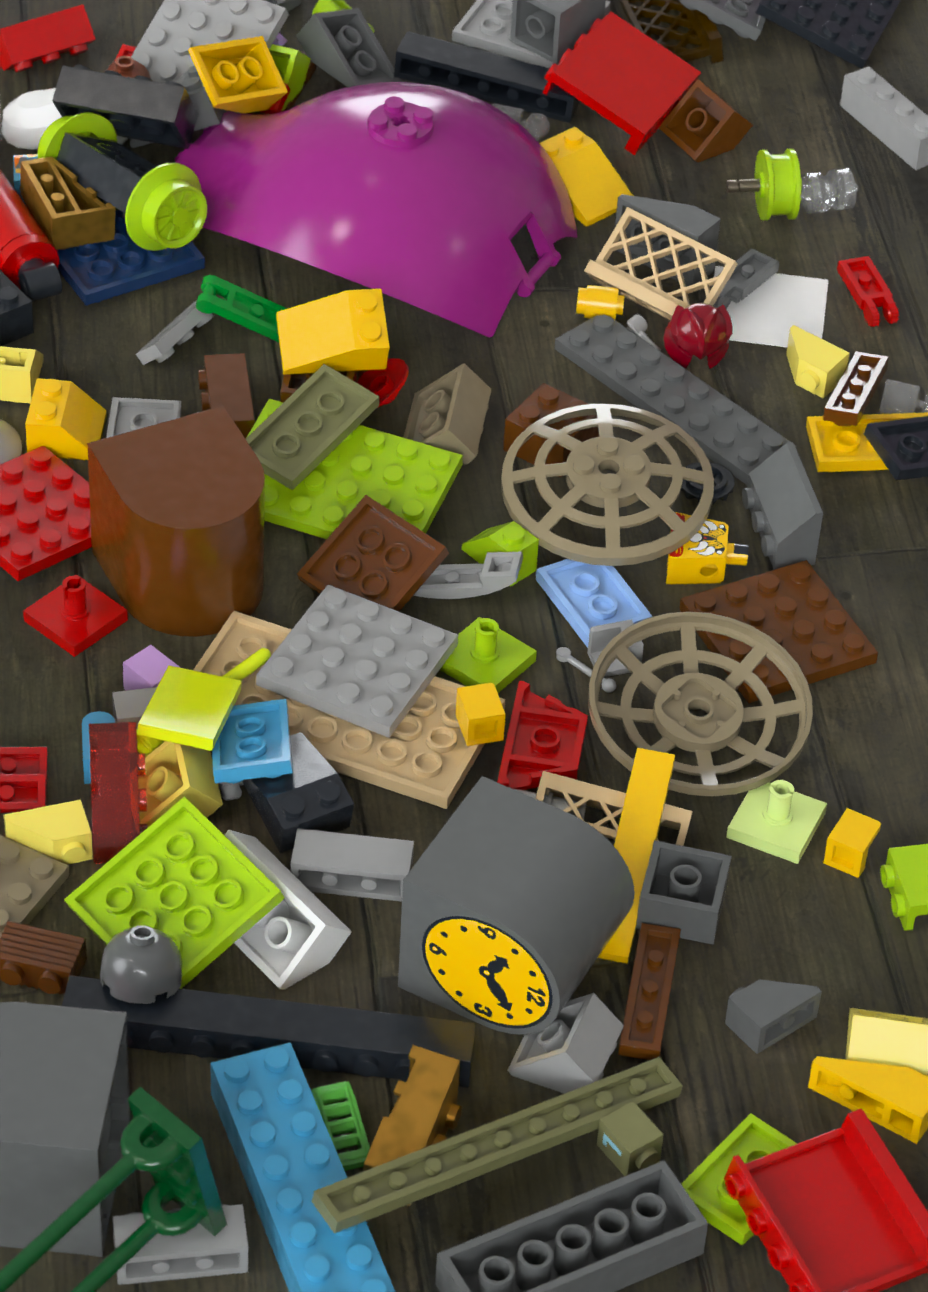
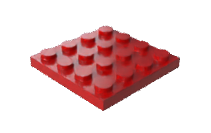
[0,446,92,581]

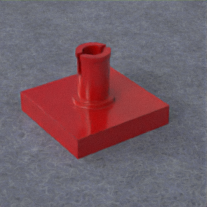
[23,575,128,657]

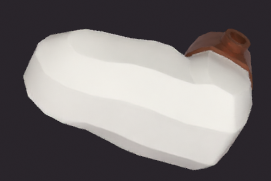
[2,56,151,149]

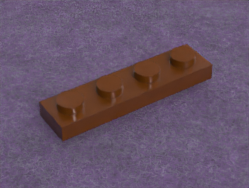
[823,351,889,427]
[618,923,681,1060]

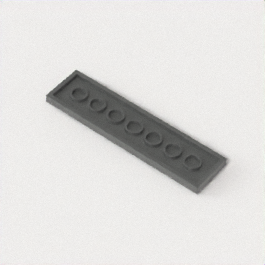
[555,315,796,485]

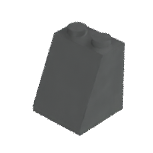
[510,0,606,64]

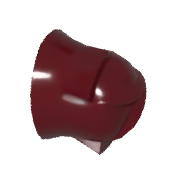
[663,303,733,369]

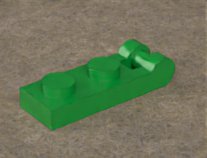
[196,275,288,342]

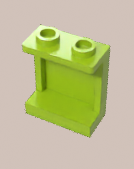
[880,844,928,931]

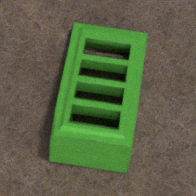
[311,1081,370,1171]

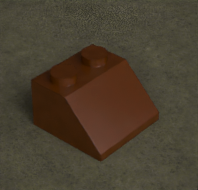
[659,79,753,162]

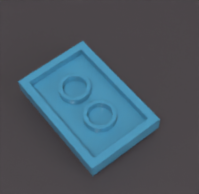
[212,699,292,784]

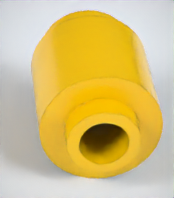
[576,285,625,320]

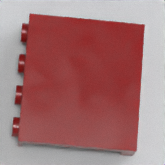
[542,11,701,156]
[724,1108,928,1292]

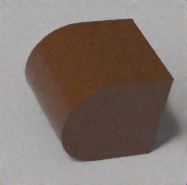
[87,406,265,637]

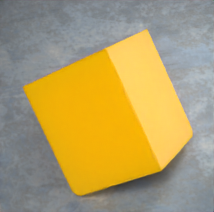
[455,683,506,746]
[823,808,881,878]

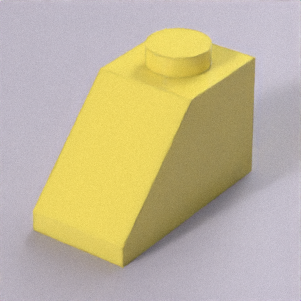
[786,325,850,399]
[4,799,93,864]

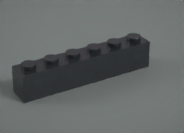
[394,31,580,123]

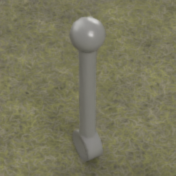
[556,647,616,693]

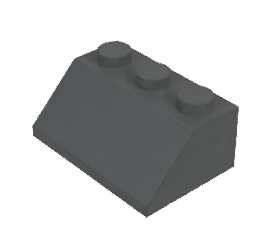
[742,442,823,570]

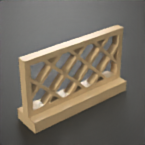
[584,207,738,320]

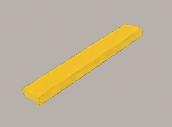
[598,748,675,964]

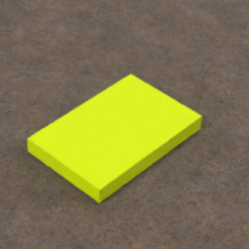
[137,665,242,751]

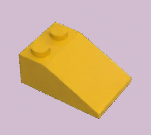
[188,36,288,114]
[540,127,633,227]
[276,289,390,375]

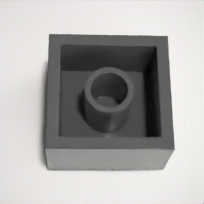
[636,840,732,945]

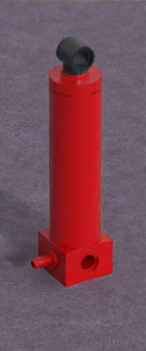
[0,169,62,302]

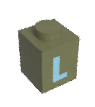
[597,1101,664,1176]

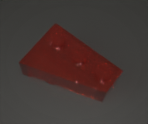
[89,722,148,864]

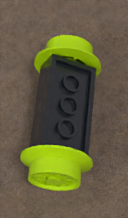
[38,112,207,251]

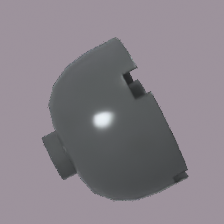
[100,925,182,1004]

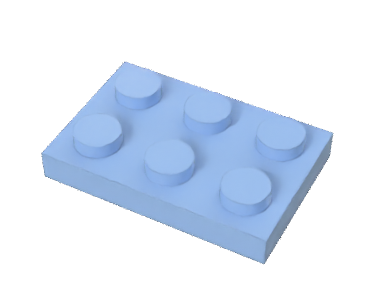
[536,559,652,648]

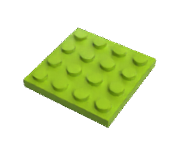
[64,796,285,989]

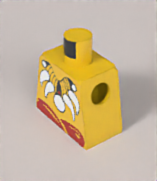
[666,512,749,584]

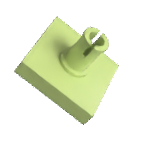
[726,780,827,864]

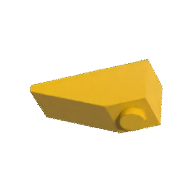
[808,1056,928,1144]

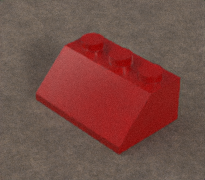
[0,4,96,73]

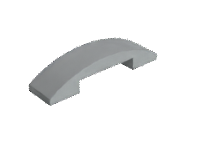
[413,552,523,599]

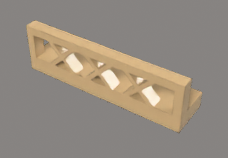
[535,771,693,846]

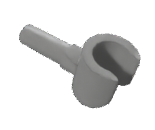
[627,315,661,351]

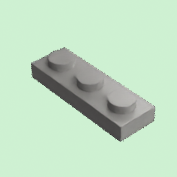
[136,300,214,365]

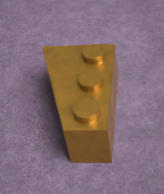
[363,1045,462,1206]

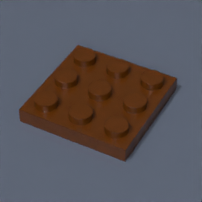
[297,495,449,612]

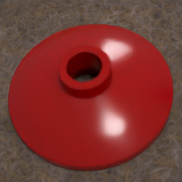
[357,358,409,408]

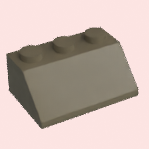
[403,363,491,465]

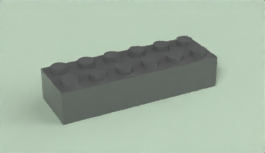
[435,1160,708,1292]

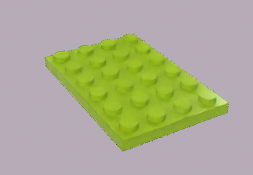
[246,399,463,539]

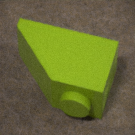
[461,521,539,587]

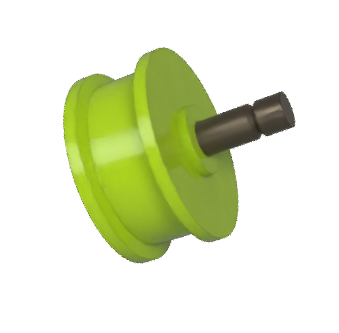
[726,148,802,221]

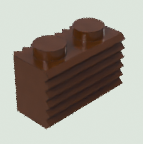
[0,921,87,994]

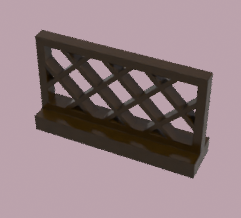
[619,0,724,64]

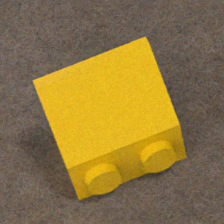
[25,378,107,460]

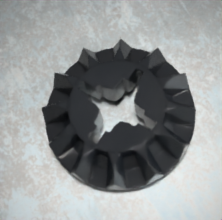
[680,462,734,505]

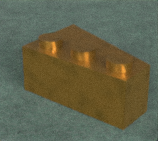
[20,157,116,250]

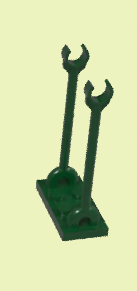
[0,1087,227,1292]

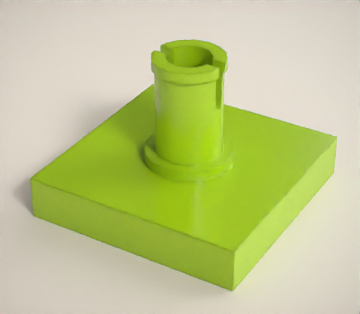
[440,617,537,693]

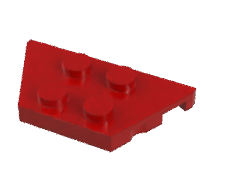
[497,681,588,790]

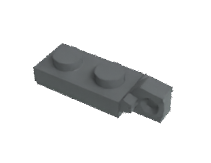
[712,249,780,308]

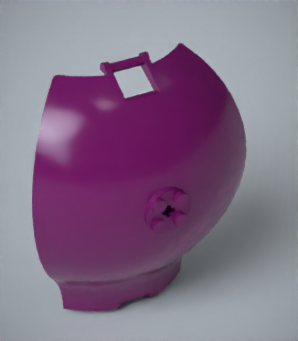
[175,82,577,337]

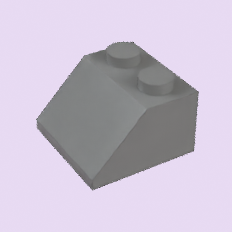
[507,993,624,1093]

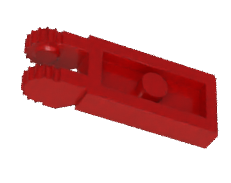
[837,256,899,327]

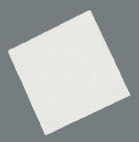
[714,266,828,347]

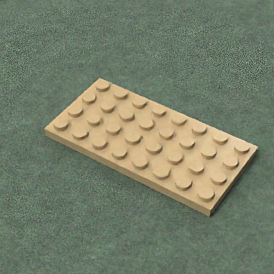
[193,611,505,809]

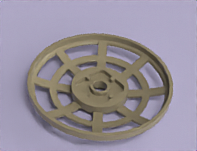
[501,403,714,566]
[588,612,813,796]

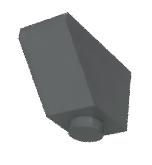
[725,979,822,1054]

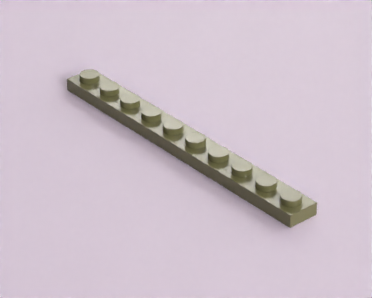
[311,1057,683,1233]

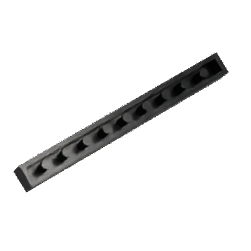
[62,976,476,1088]

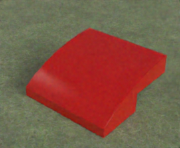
[0,747,48,813]

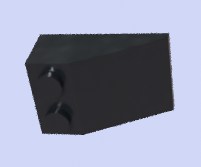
[242,732,354,853]

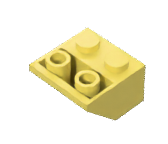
[0,346,44,403]

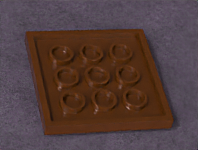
[679,560,878,703]

